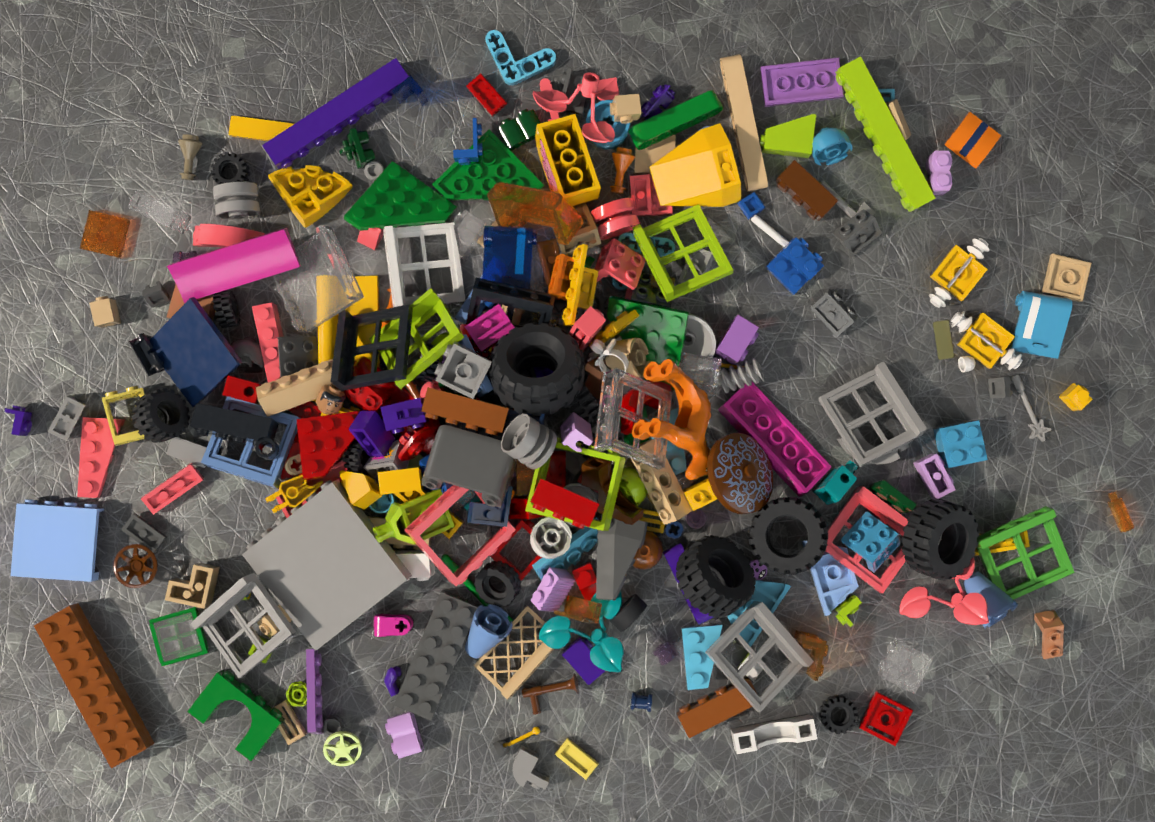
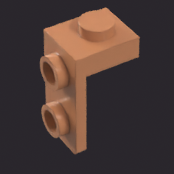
[585,356,611,399]
[1034,610,1064,659]

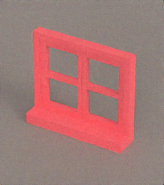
[825,486,908,593]

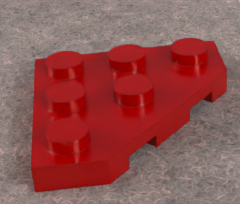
[296,411,359,480]

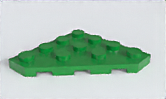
[432,129,545,201]
[344,161,457,231]
[607,296,689,390]

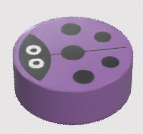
[750,560,767,580]

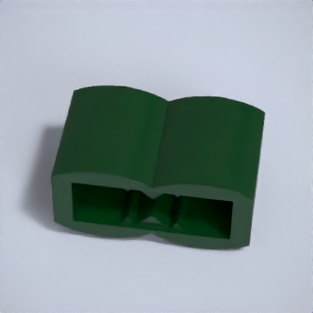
[498,109,541,151]

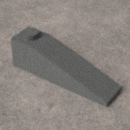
[596,515,648,601]

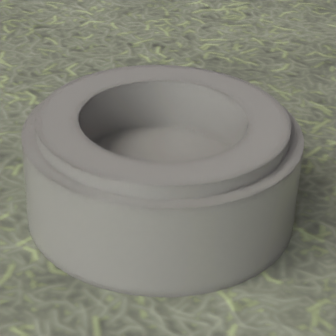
[364,161,385,182]

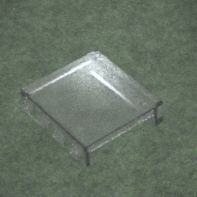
[272,224,364,333]

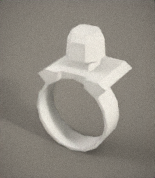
[590,339,629,378]

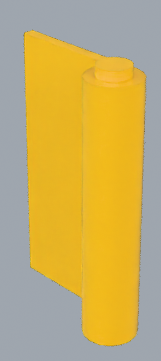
[317,275,380,368]

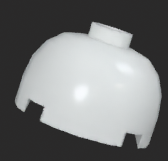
[530,517,572,559]

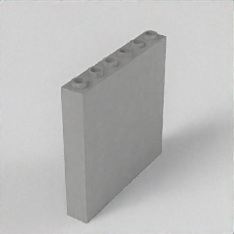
[242,479,412,651]

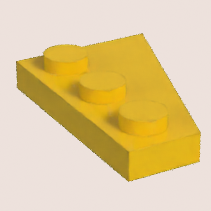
[589,309,640,351]

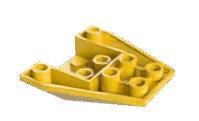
[649,123,741,207]

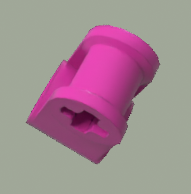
[374,614,414,637]

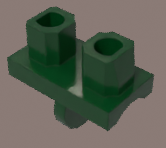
[339,128,375,169]

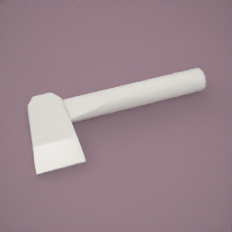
[751,215,789,247]

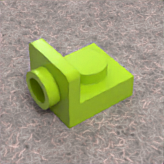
[834,594,862,627]

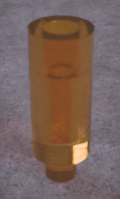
[1107,492,1134,533]

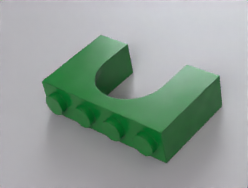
[187,670,285,761]

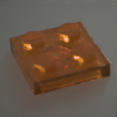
[80,210,130,259]

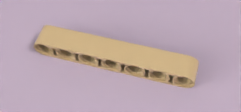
[720,54,768,192]

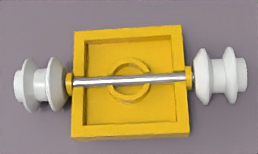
[929,238,990,308]
[951,311,1023,370]

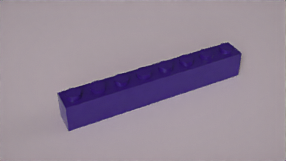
[262,58,411,170]

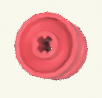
[590,198,640,240]

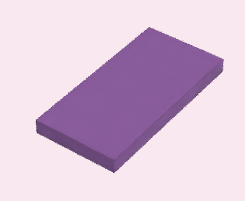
[760,58,844,107]

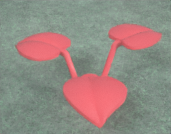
[533,72,619,143]
[899,558,989,625]

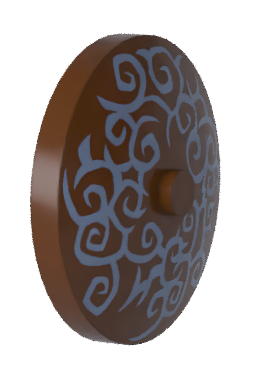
[707,433,773,515]

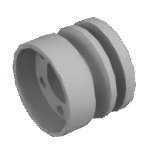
[501,414,557,469]

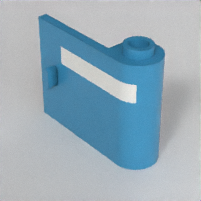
[1010,291,1072,359]

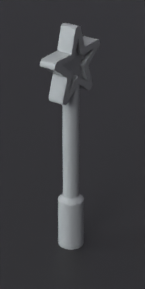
[1011,374,1051,441]

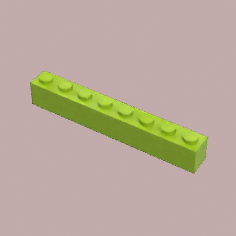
[835,56,936,212]

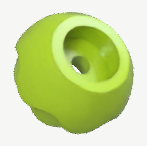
[286,682,307,707]

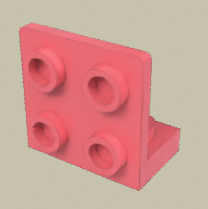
[594,238,646,290]

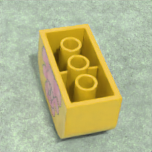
[535,114,601,210]

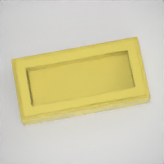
[555,737,599,780]

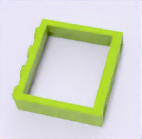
[525,437,626,531]

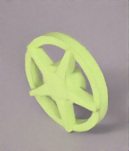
[323,731,362,766]

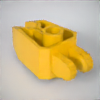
[265,475,323,513]

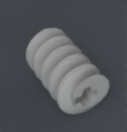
[720,358,765,393]

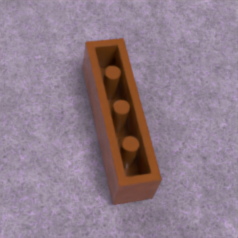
[421,387,509,436]
[677,677,758,738]

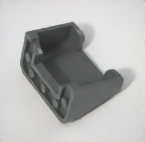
[422,425,517,508]

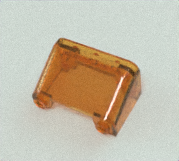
[487,182,583,245]

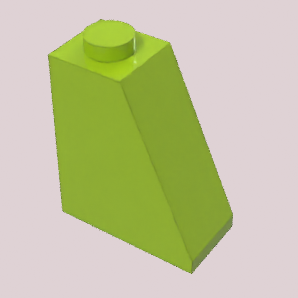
[759,114,816,158]

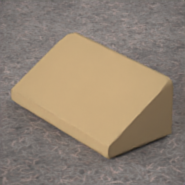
[886,99,911,140]

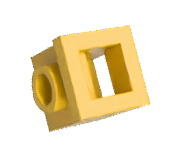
[1059,383,1093,411]

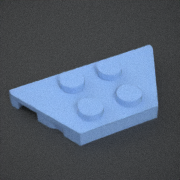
[802,540,859,616]

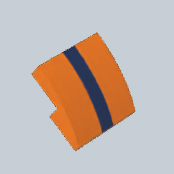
[944,112,1001,169]

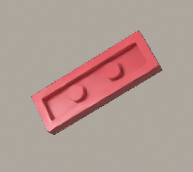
[141,463,204,515]

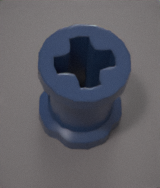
[664,521,683,539]
[630,691,653,712]

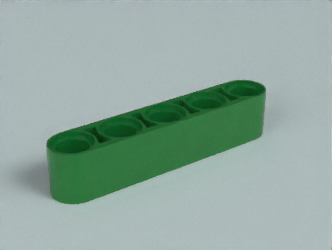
[628,90,723,150]

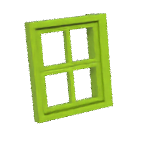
[633,204,733,302]
[369,288,464,389]

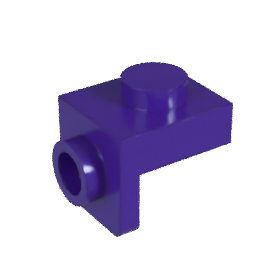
[4,405,32,436]

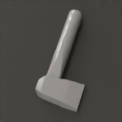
[820,181,875,218]

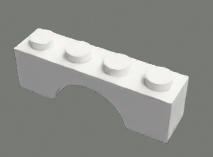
[731,714,817,754]

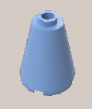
[962,571,1018,629]
[465,604,513,658]

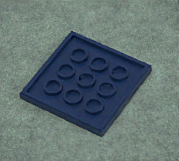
[149,297,242,407]

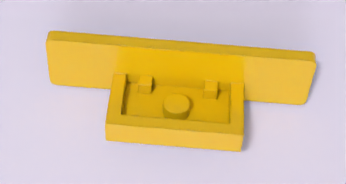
[562,244,598,326]

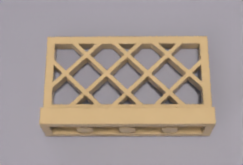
[474,606,554,699]

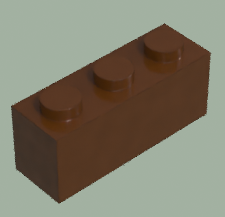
[776,160,839,221]

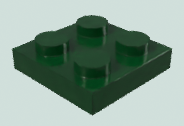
[868,480,917,514]

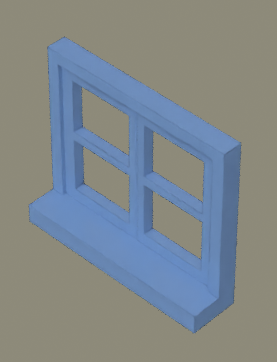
[201,396,301,489]

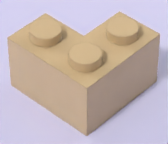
[165,563,220,609]

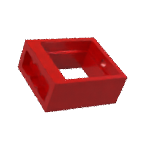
[490,519,542,581]

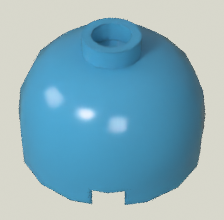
[812,127,853,165]

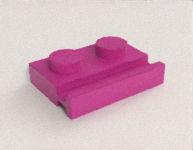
[465,304,515,351]

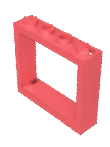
[404,485,516,586]

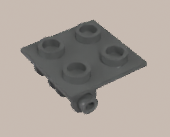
[277,336,318,377]

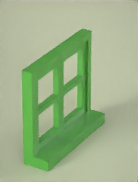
[976,506,1075,600]

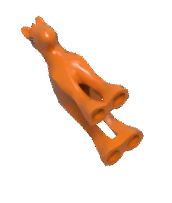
[631,359,711,480]

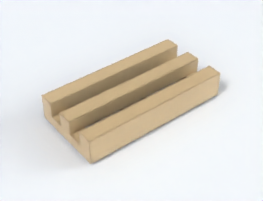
[275,699,307,745]

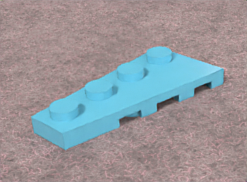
[532,518,598,581]

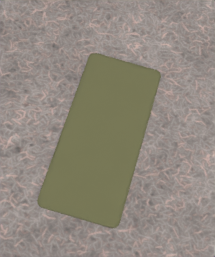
[933,320,954,360]

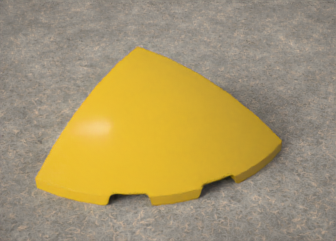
[268,165,353,228]

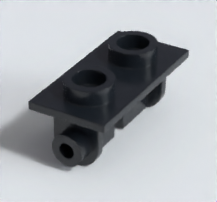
[129,333,165,376]

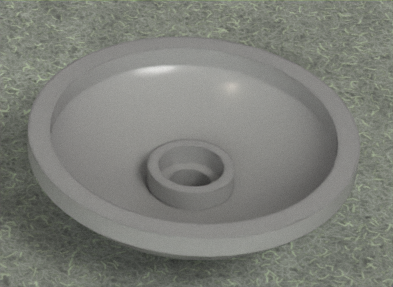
[680,313,717,371]

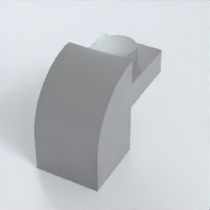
[513,745,549,790]

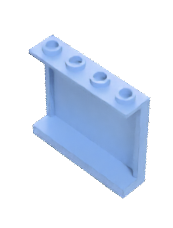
[11,499,104,582]

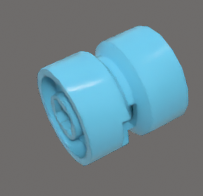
[369,488,398,513]

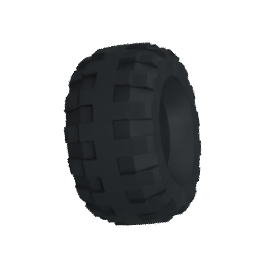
[489,323,585,416]

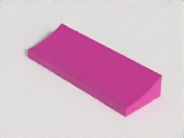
[167,228,301,303]
[717,382,832,497]

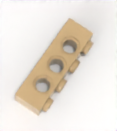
[628,438,692,525]

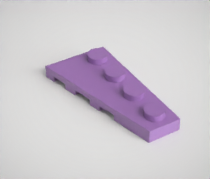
[306,649,324,734]

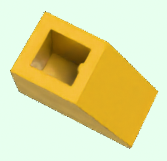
[339,470,383,510]

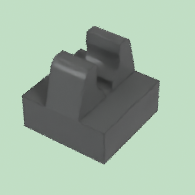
[142,281,170,308]
[988,377,1013,399]

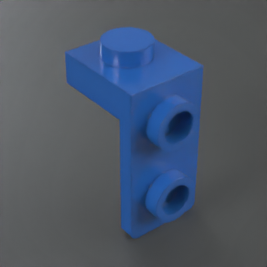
[453,118,483,165]

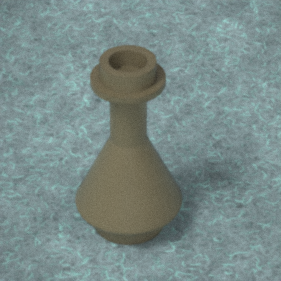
[178,134,203,181]

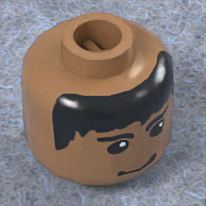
[316,383,346,415]

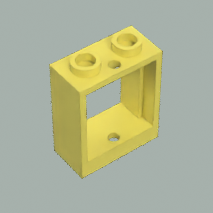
[102,386,145,446]

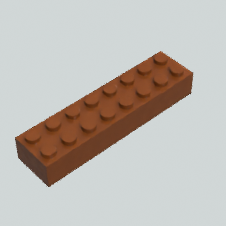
[34,603,155,768]

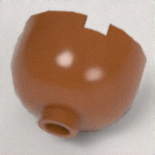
[633,530,663,570]

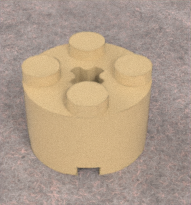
[605,338,650,382]

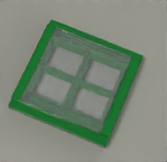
[149,607,209,667]

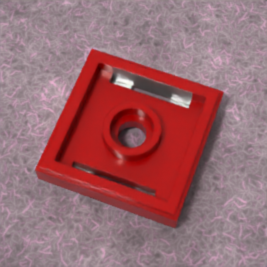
[858,691,913,746]

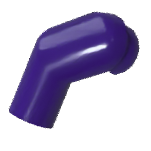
[384,666,402,697]

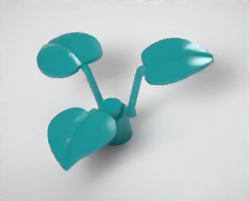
[539,590,624,672]

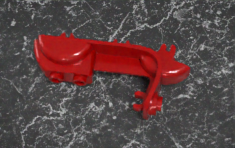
[344,356,442,461]

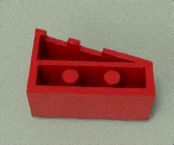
[530,478,599,529]

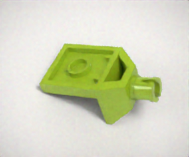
[373,488,455,545]

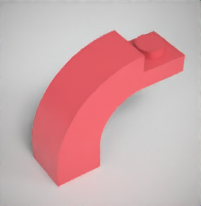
[193,224,264,248]

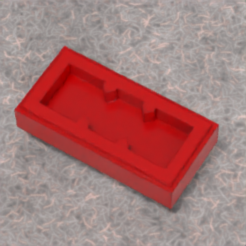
[466,73,507,117]
[545,451,566,488]

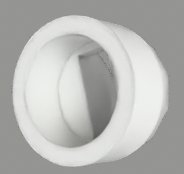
[958,356,976,372]

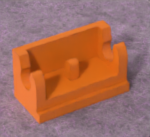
[547,254,574,301]

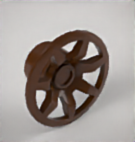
[113,544,158,588]

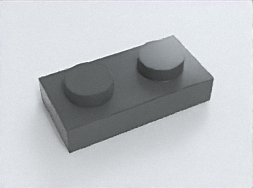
[121,513,167,553]

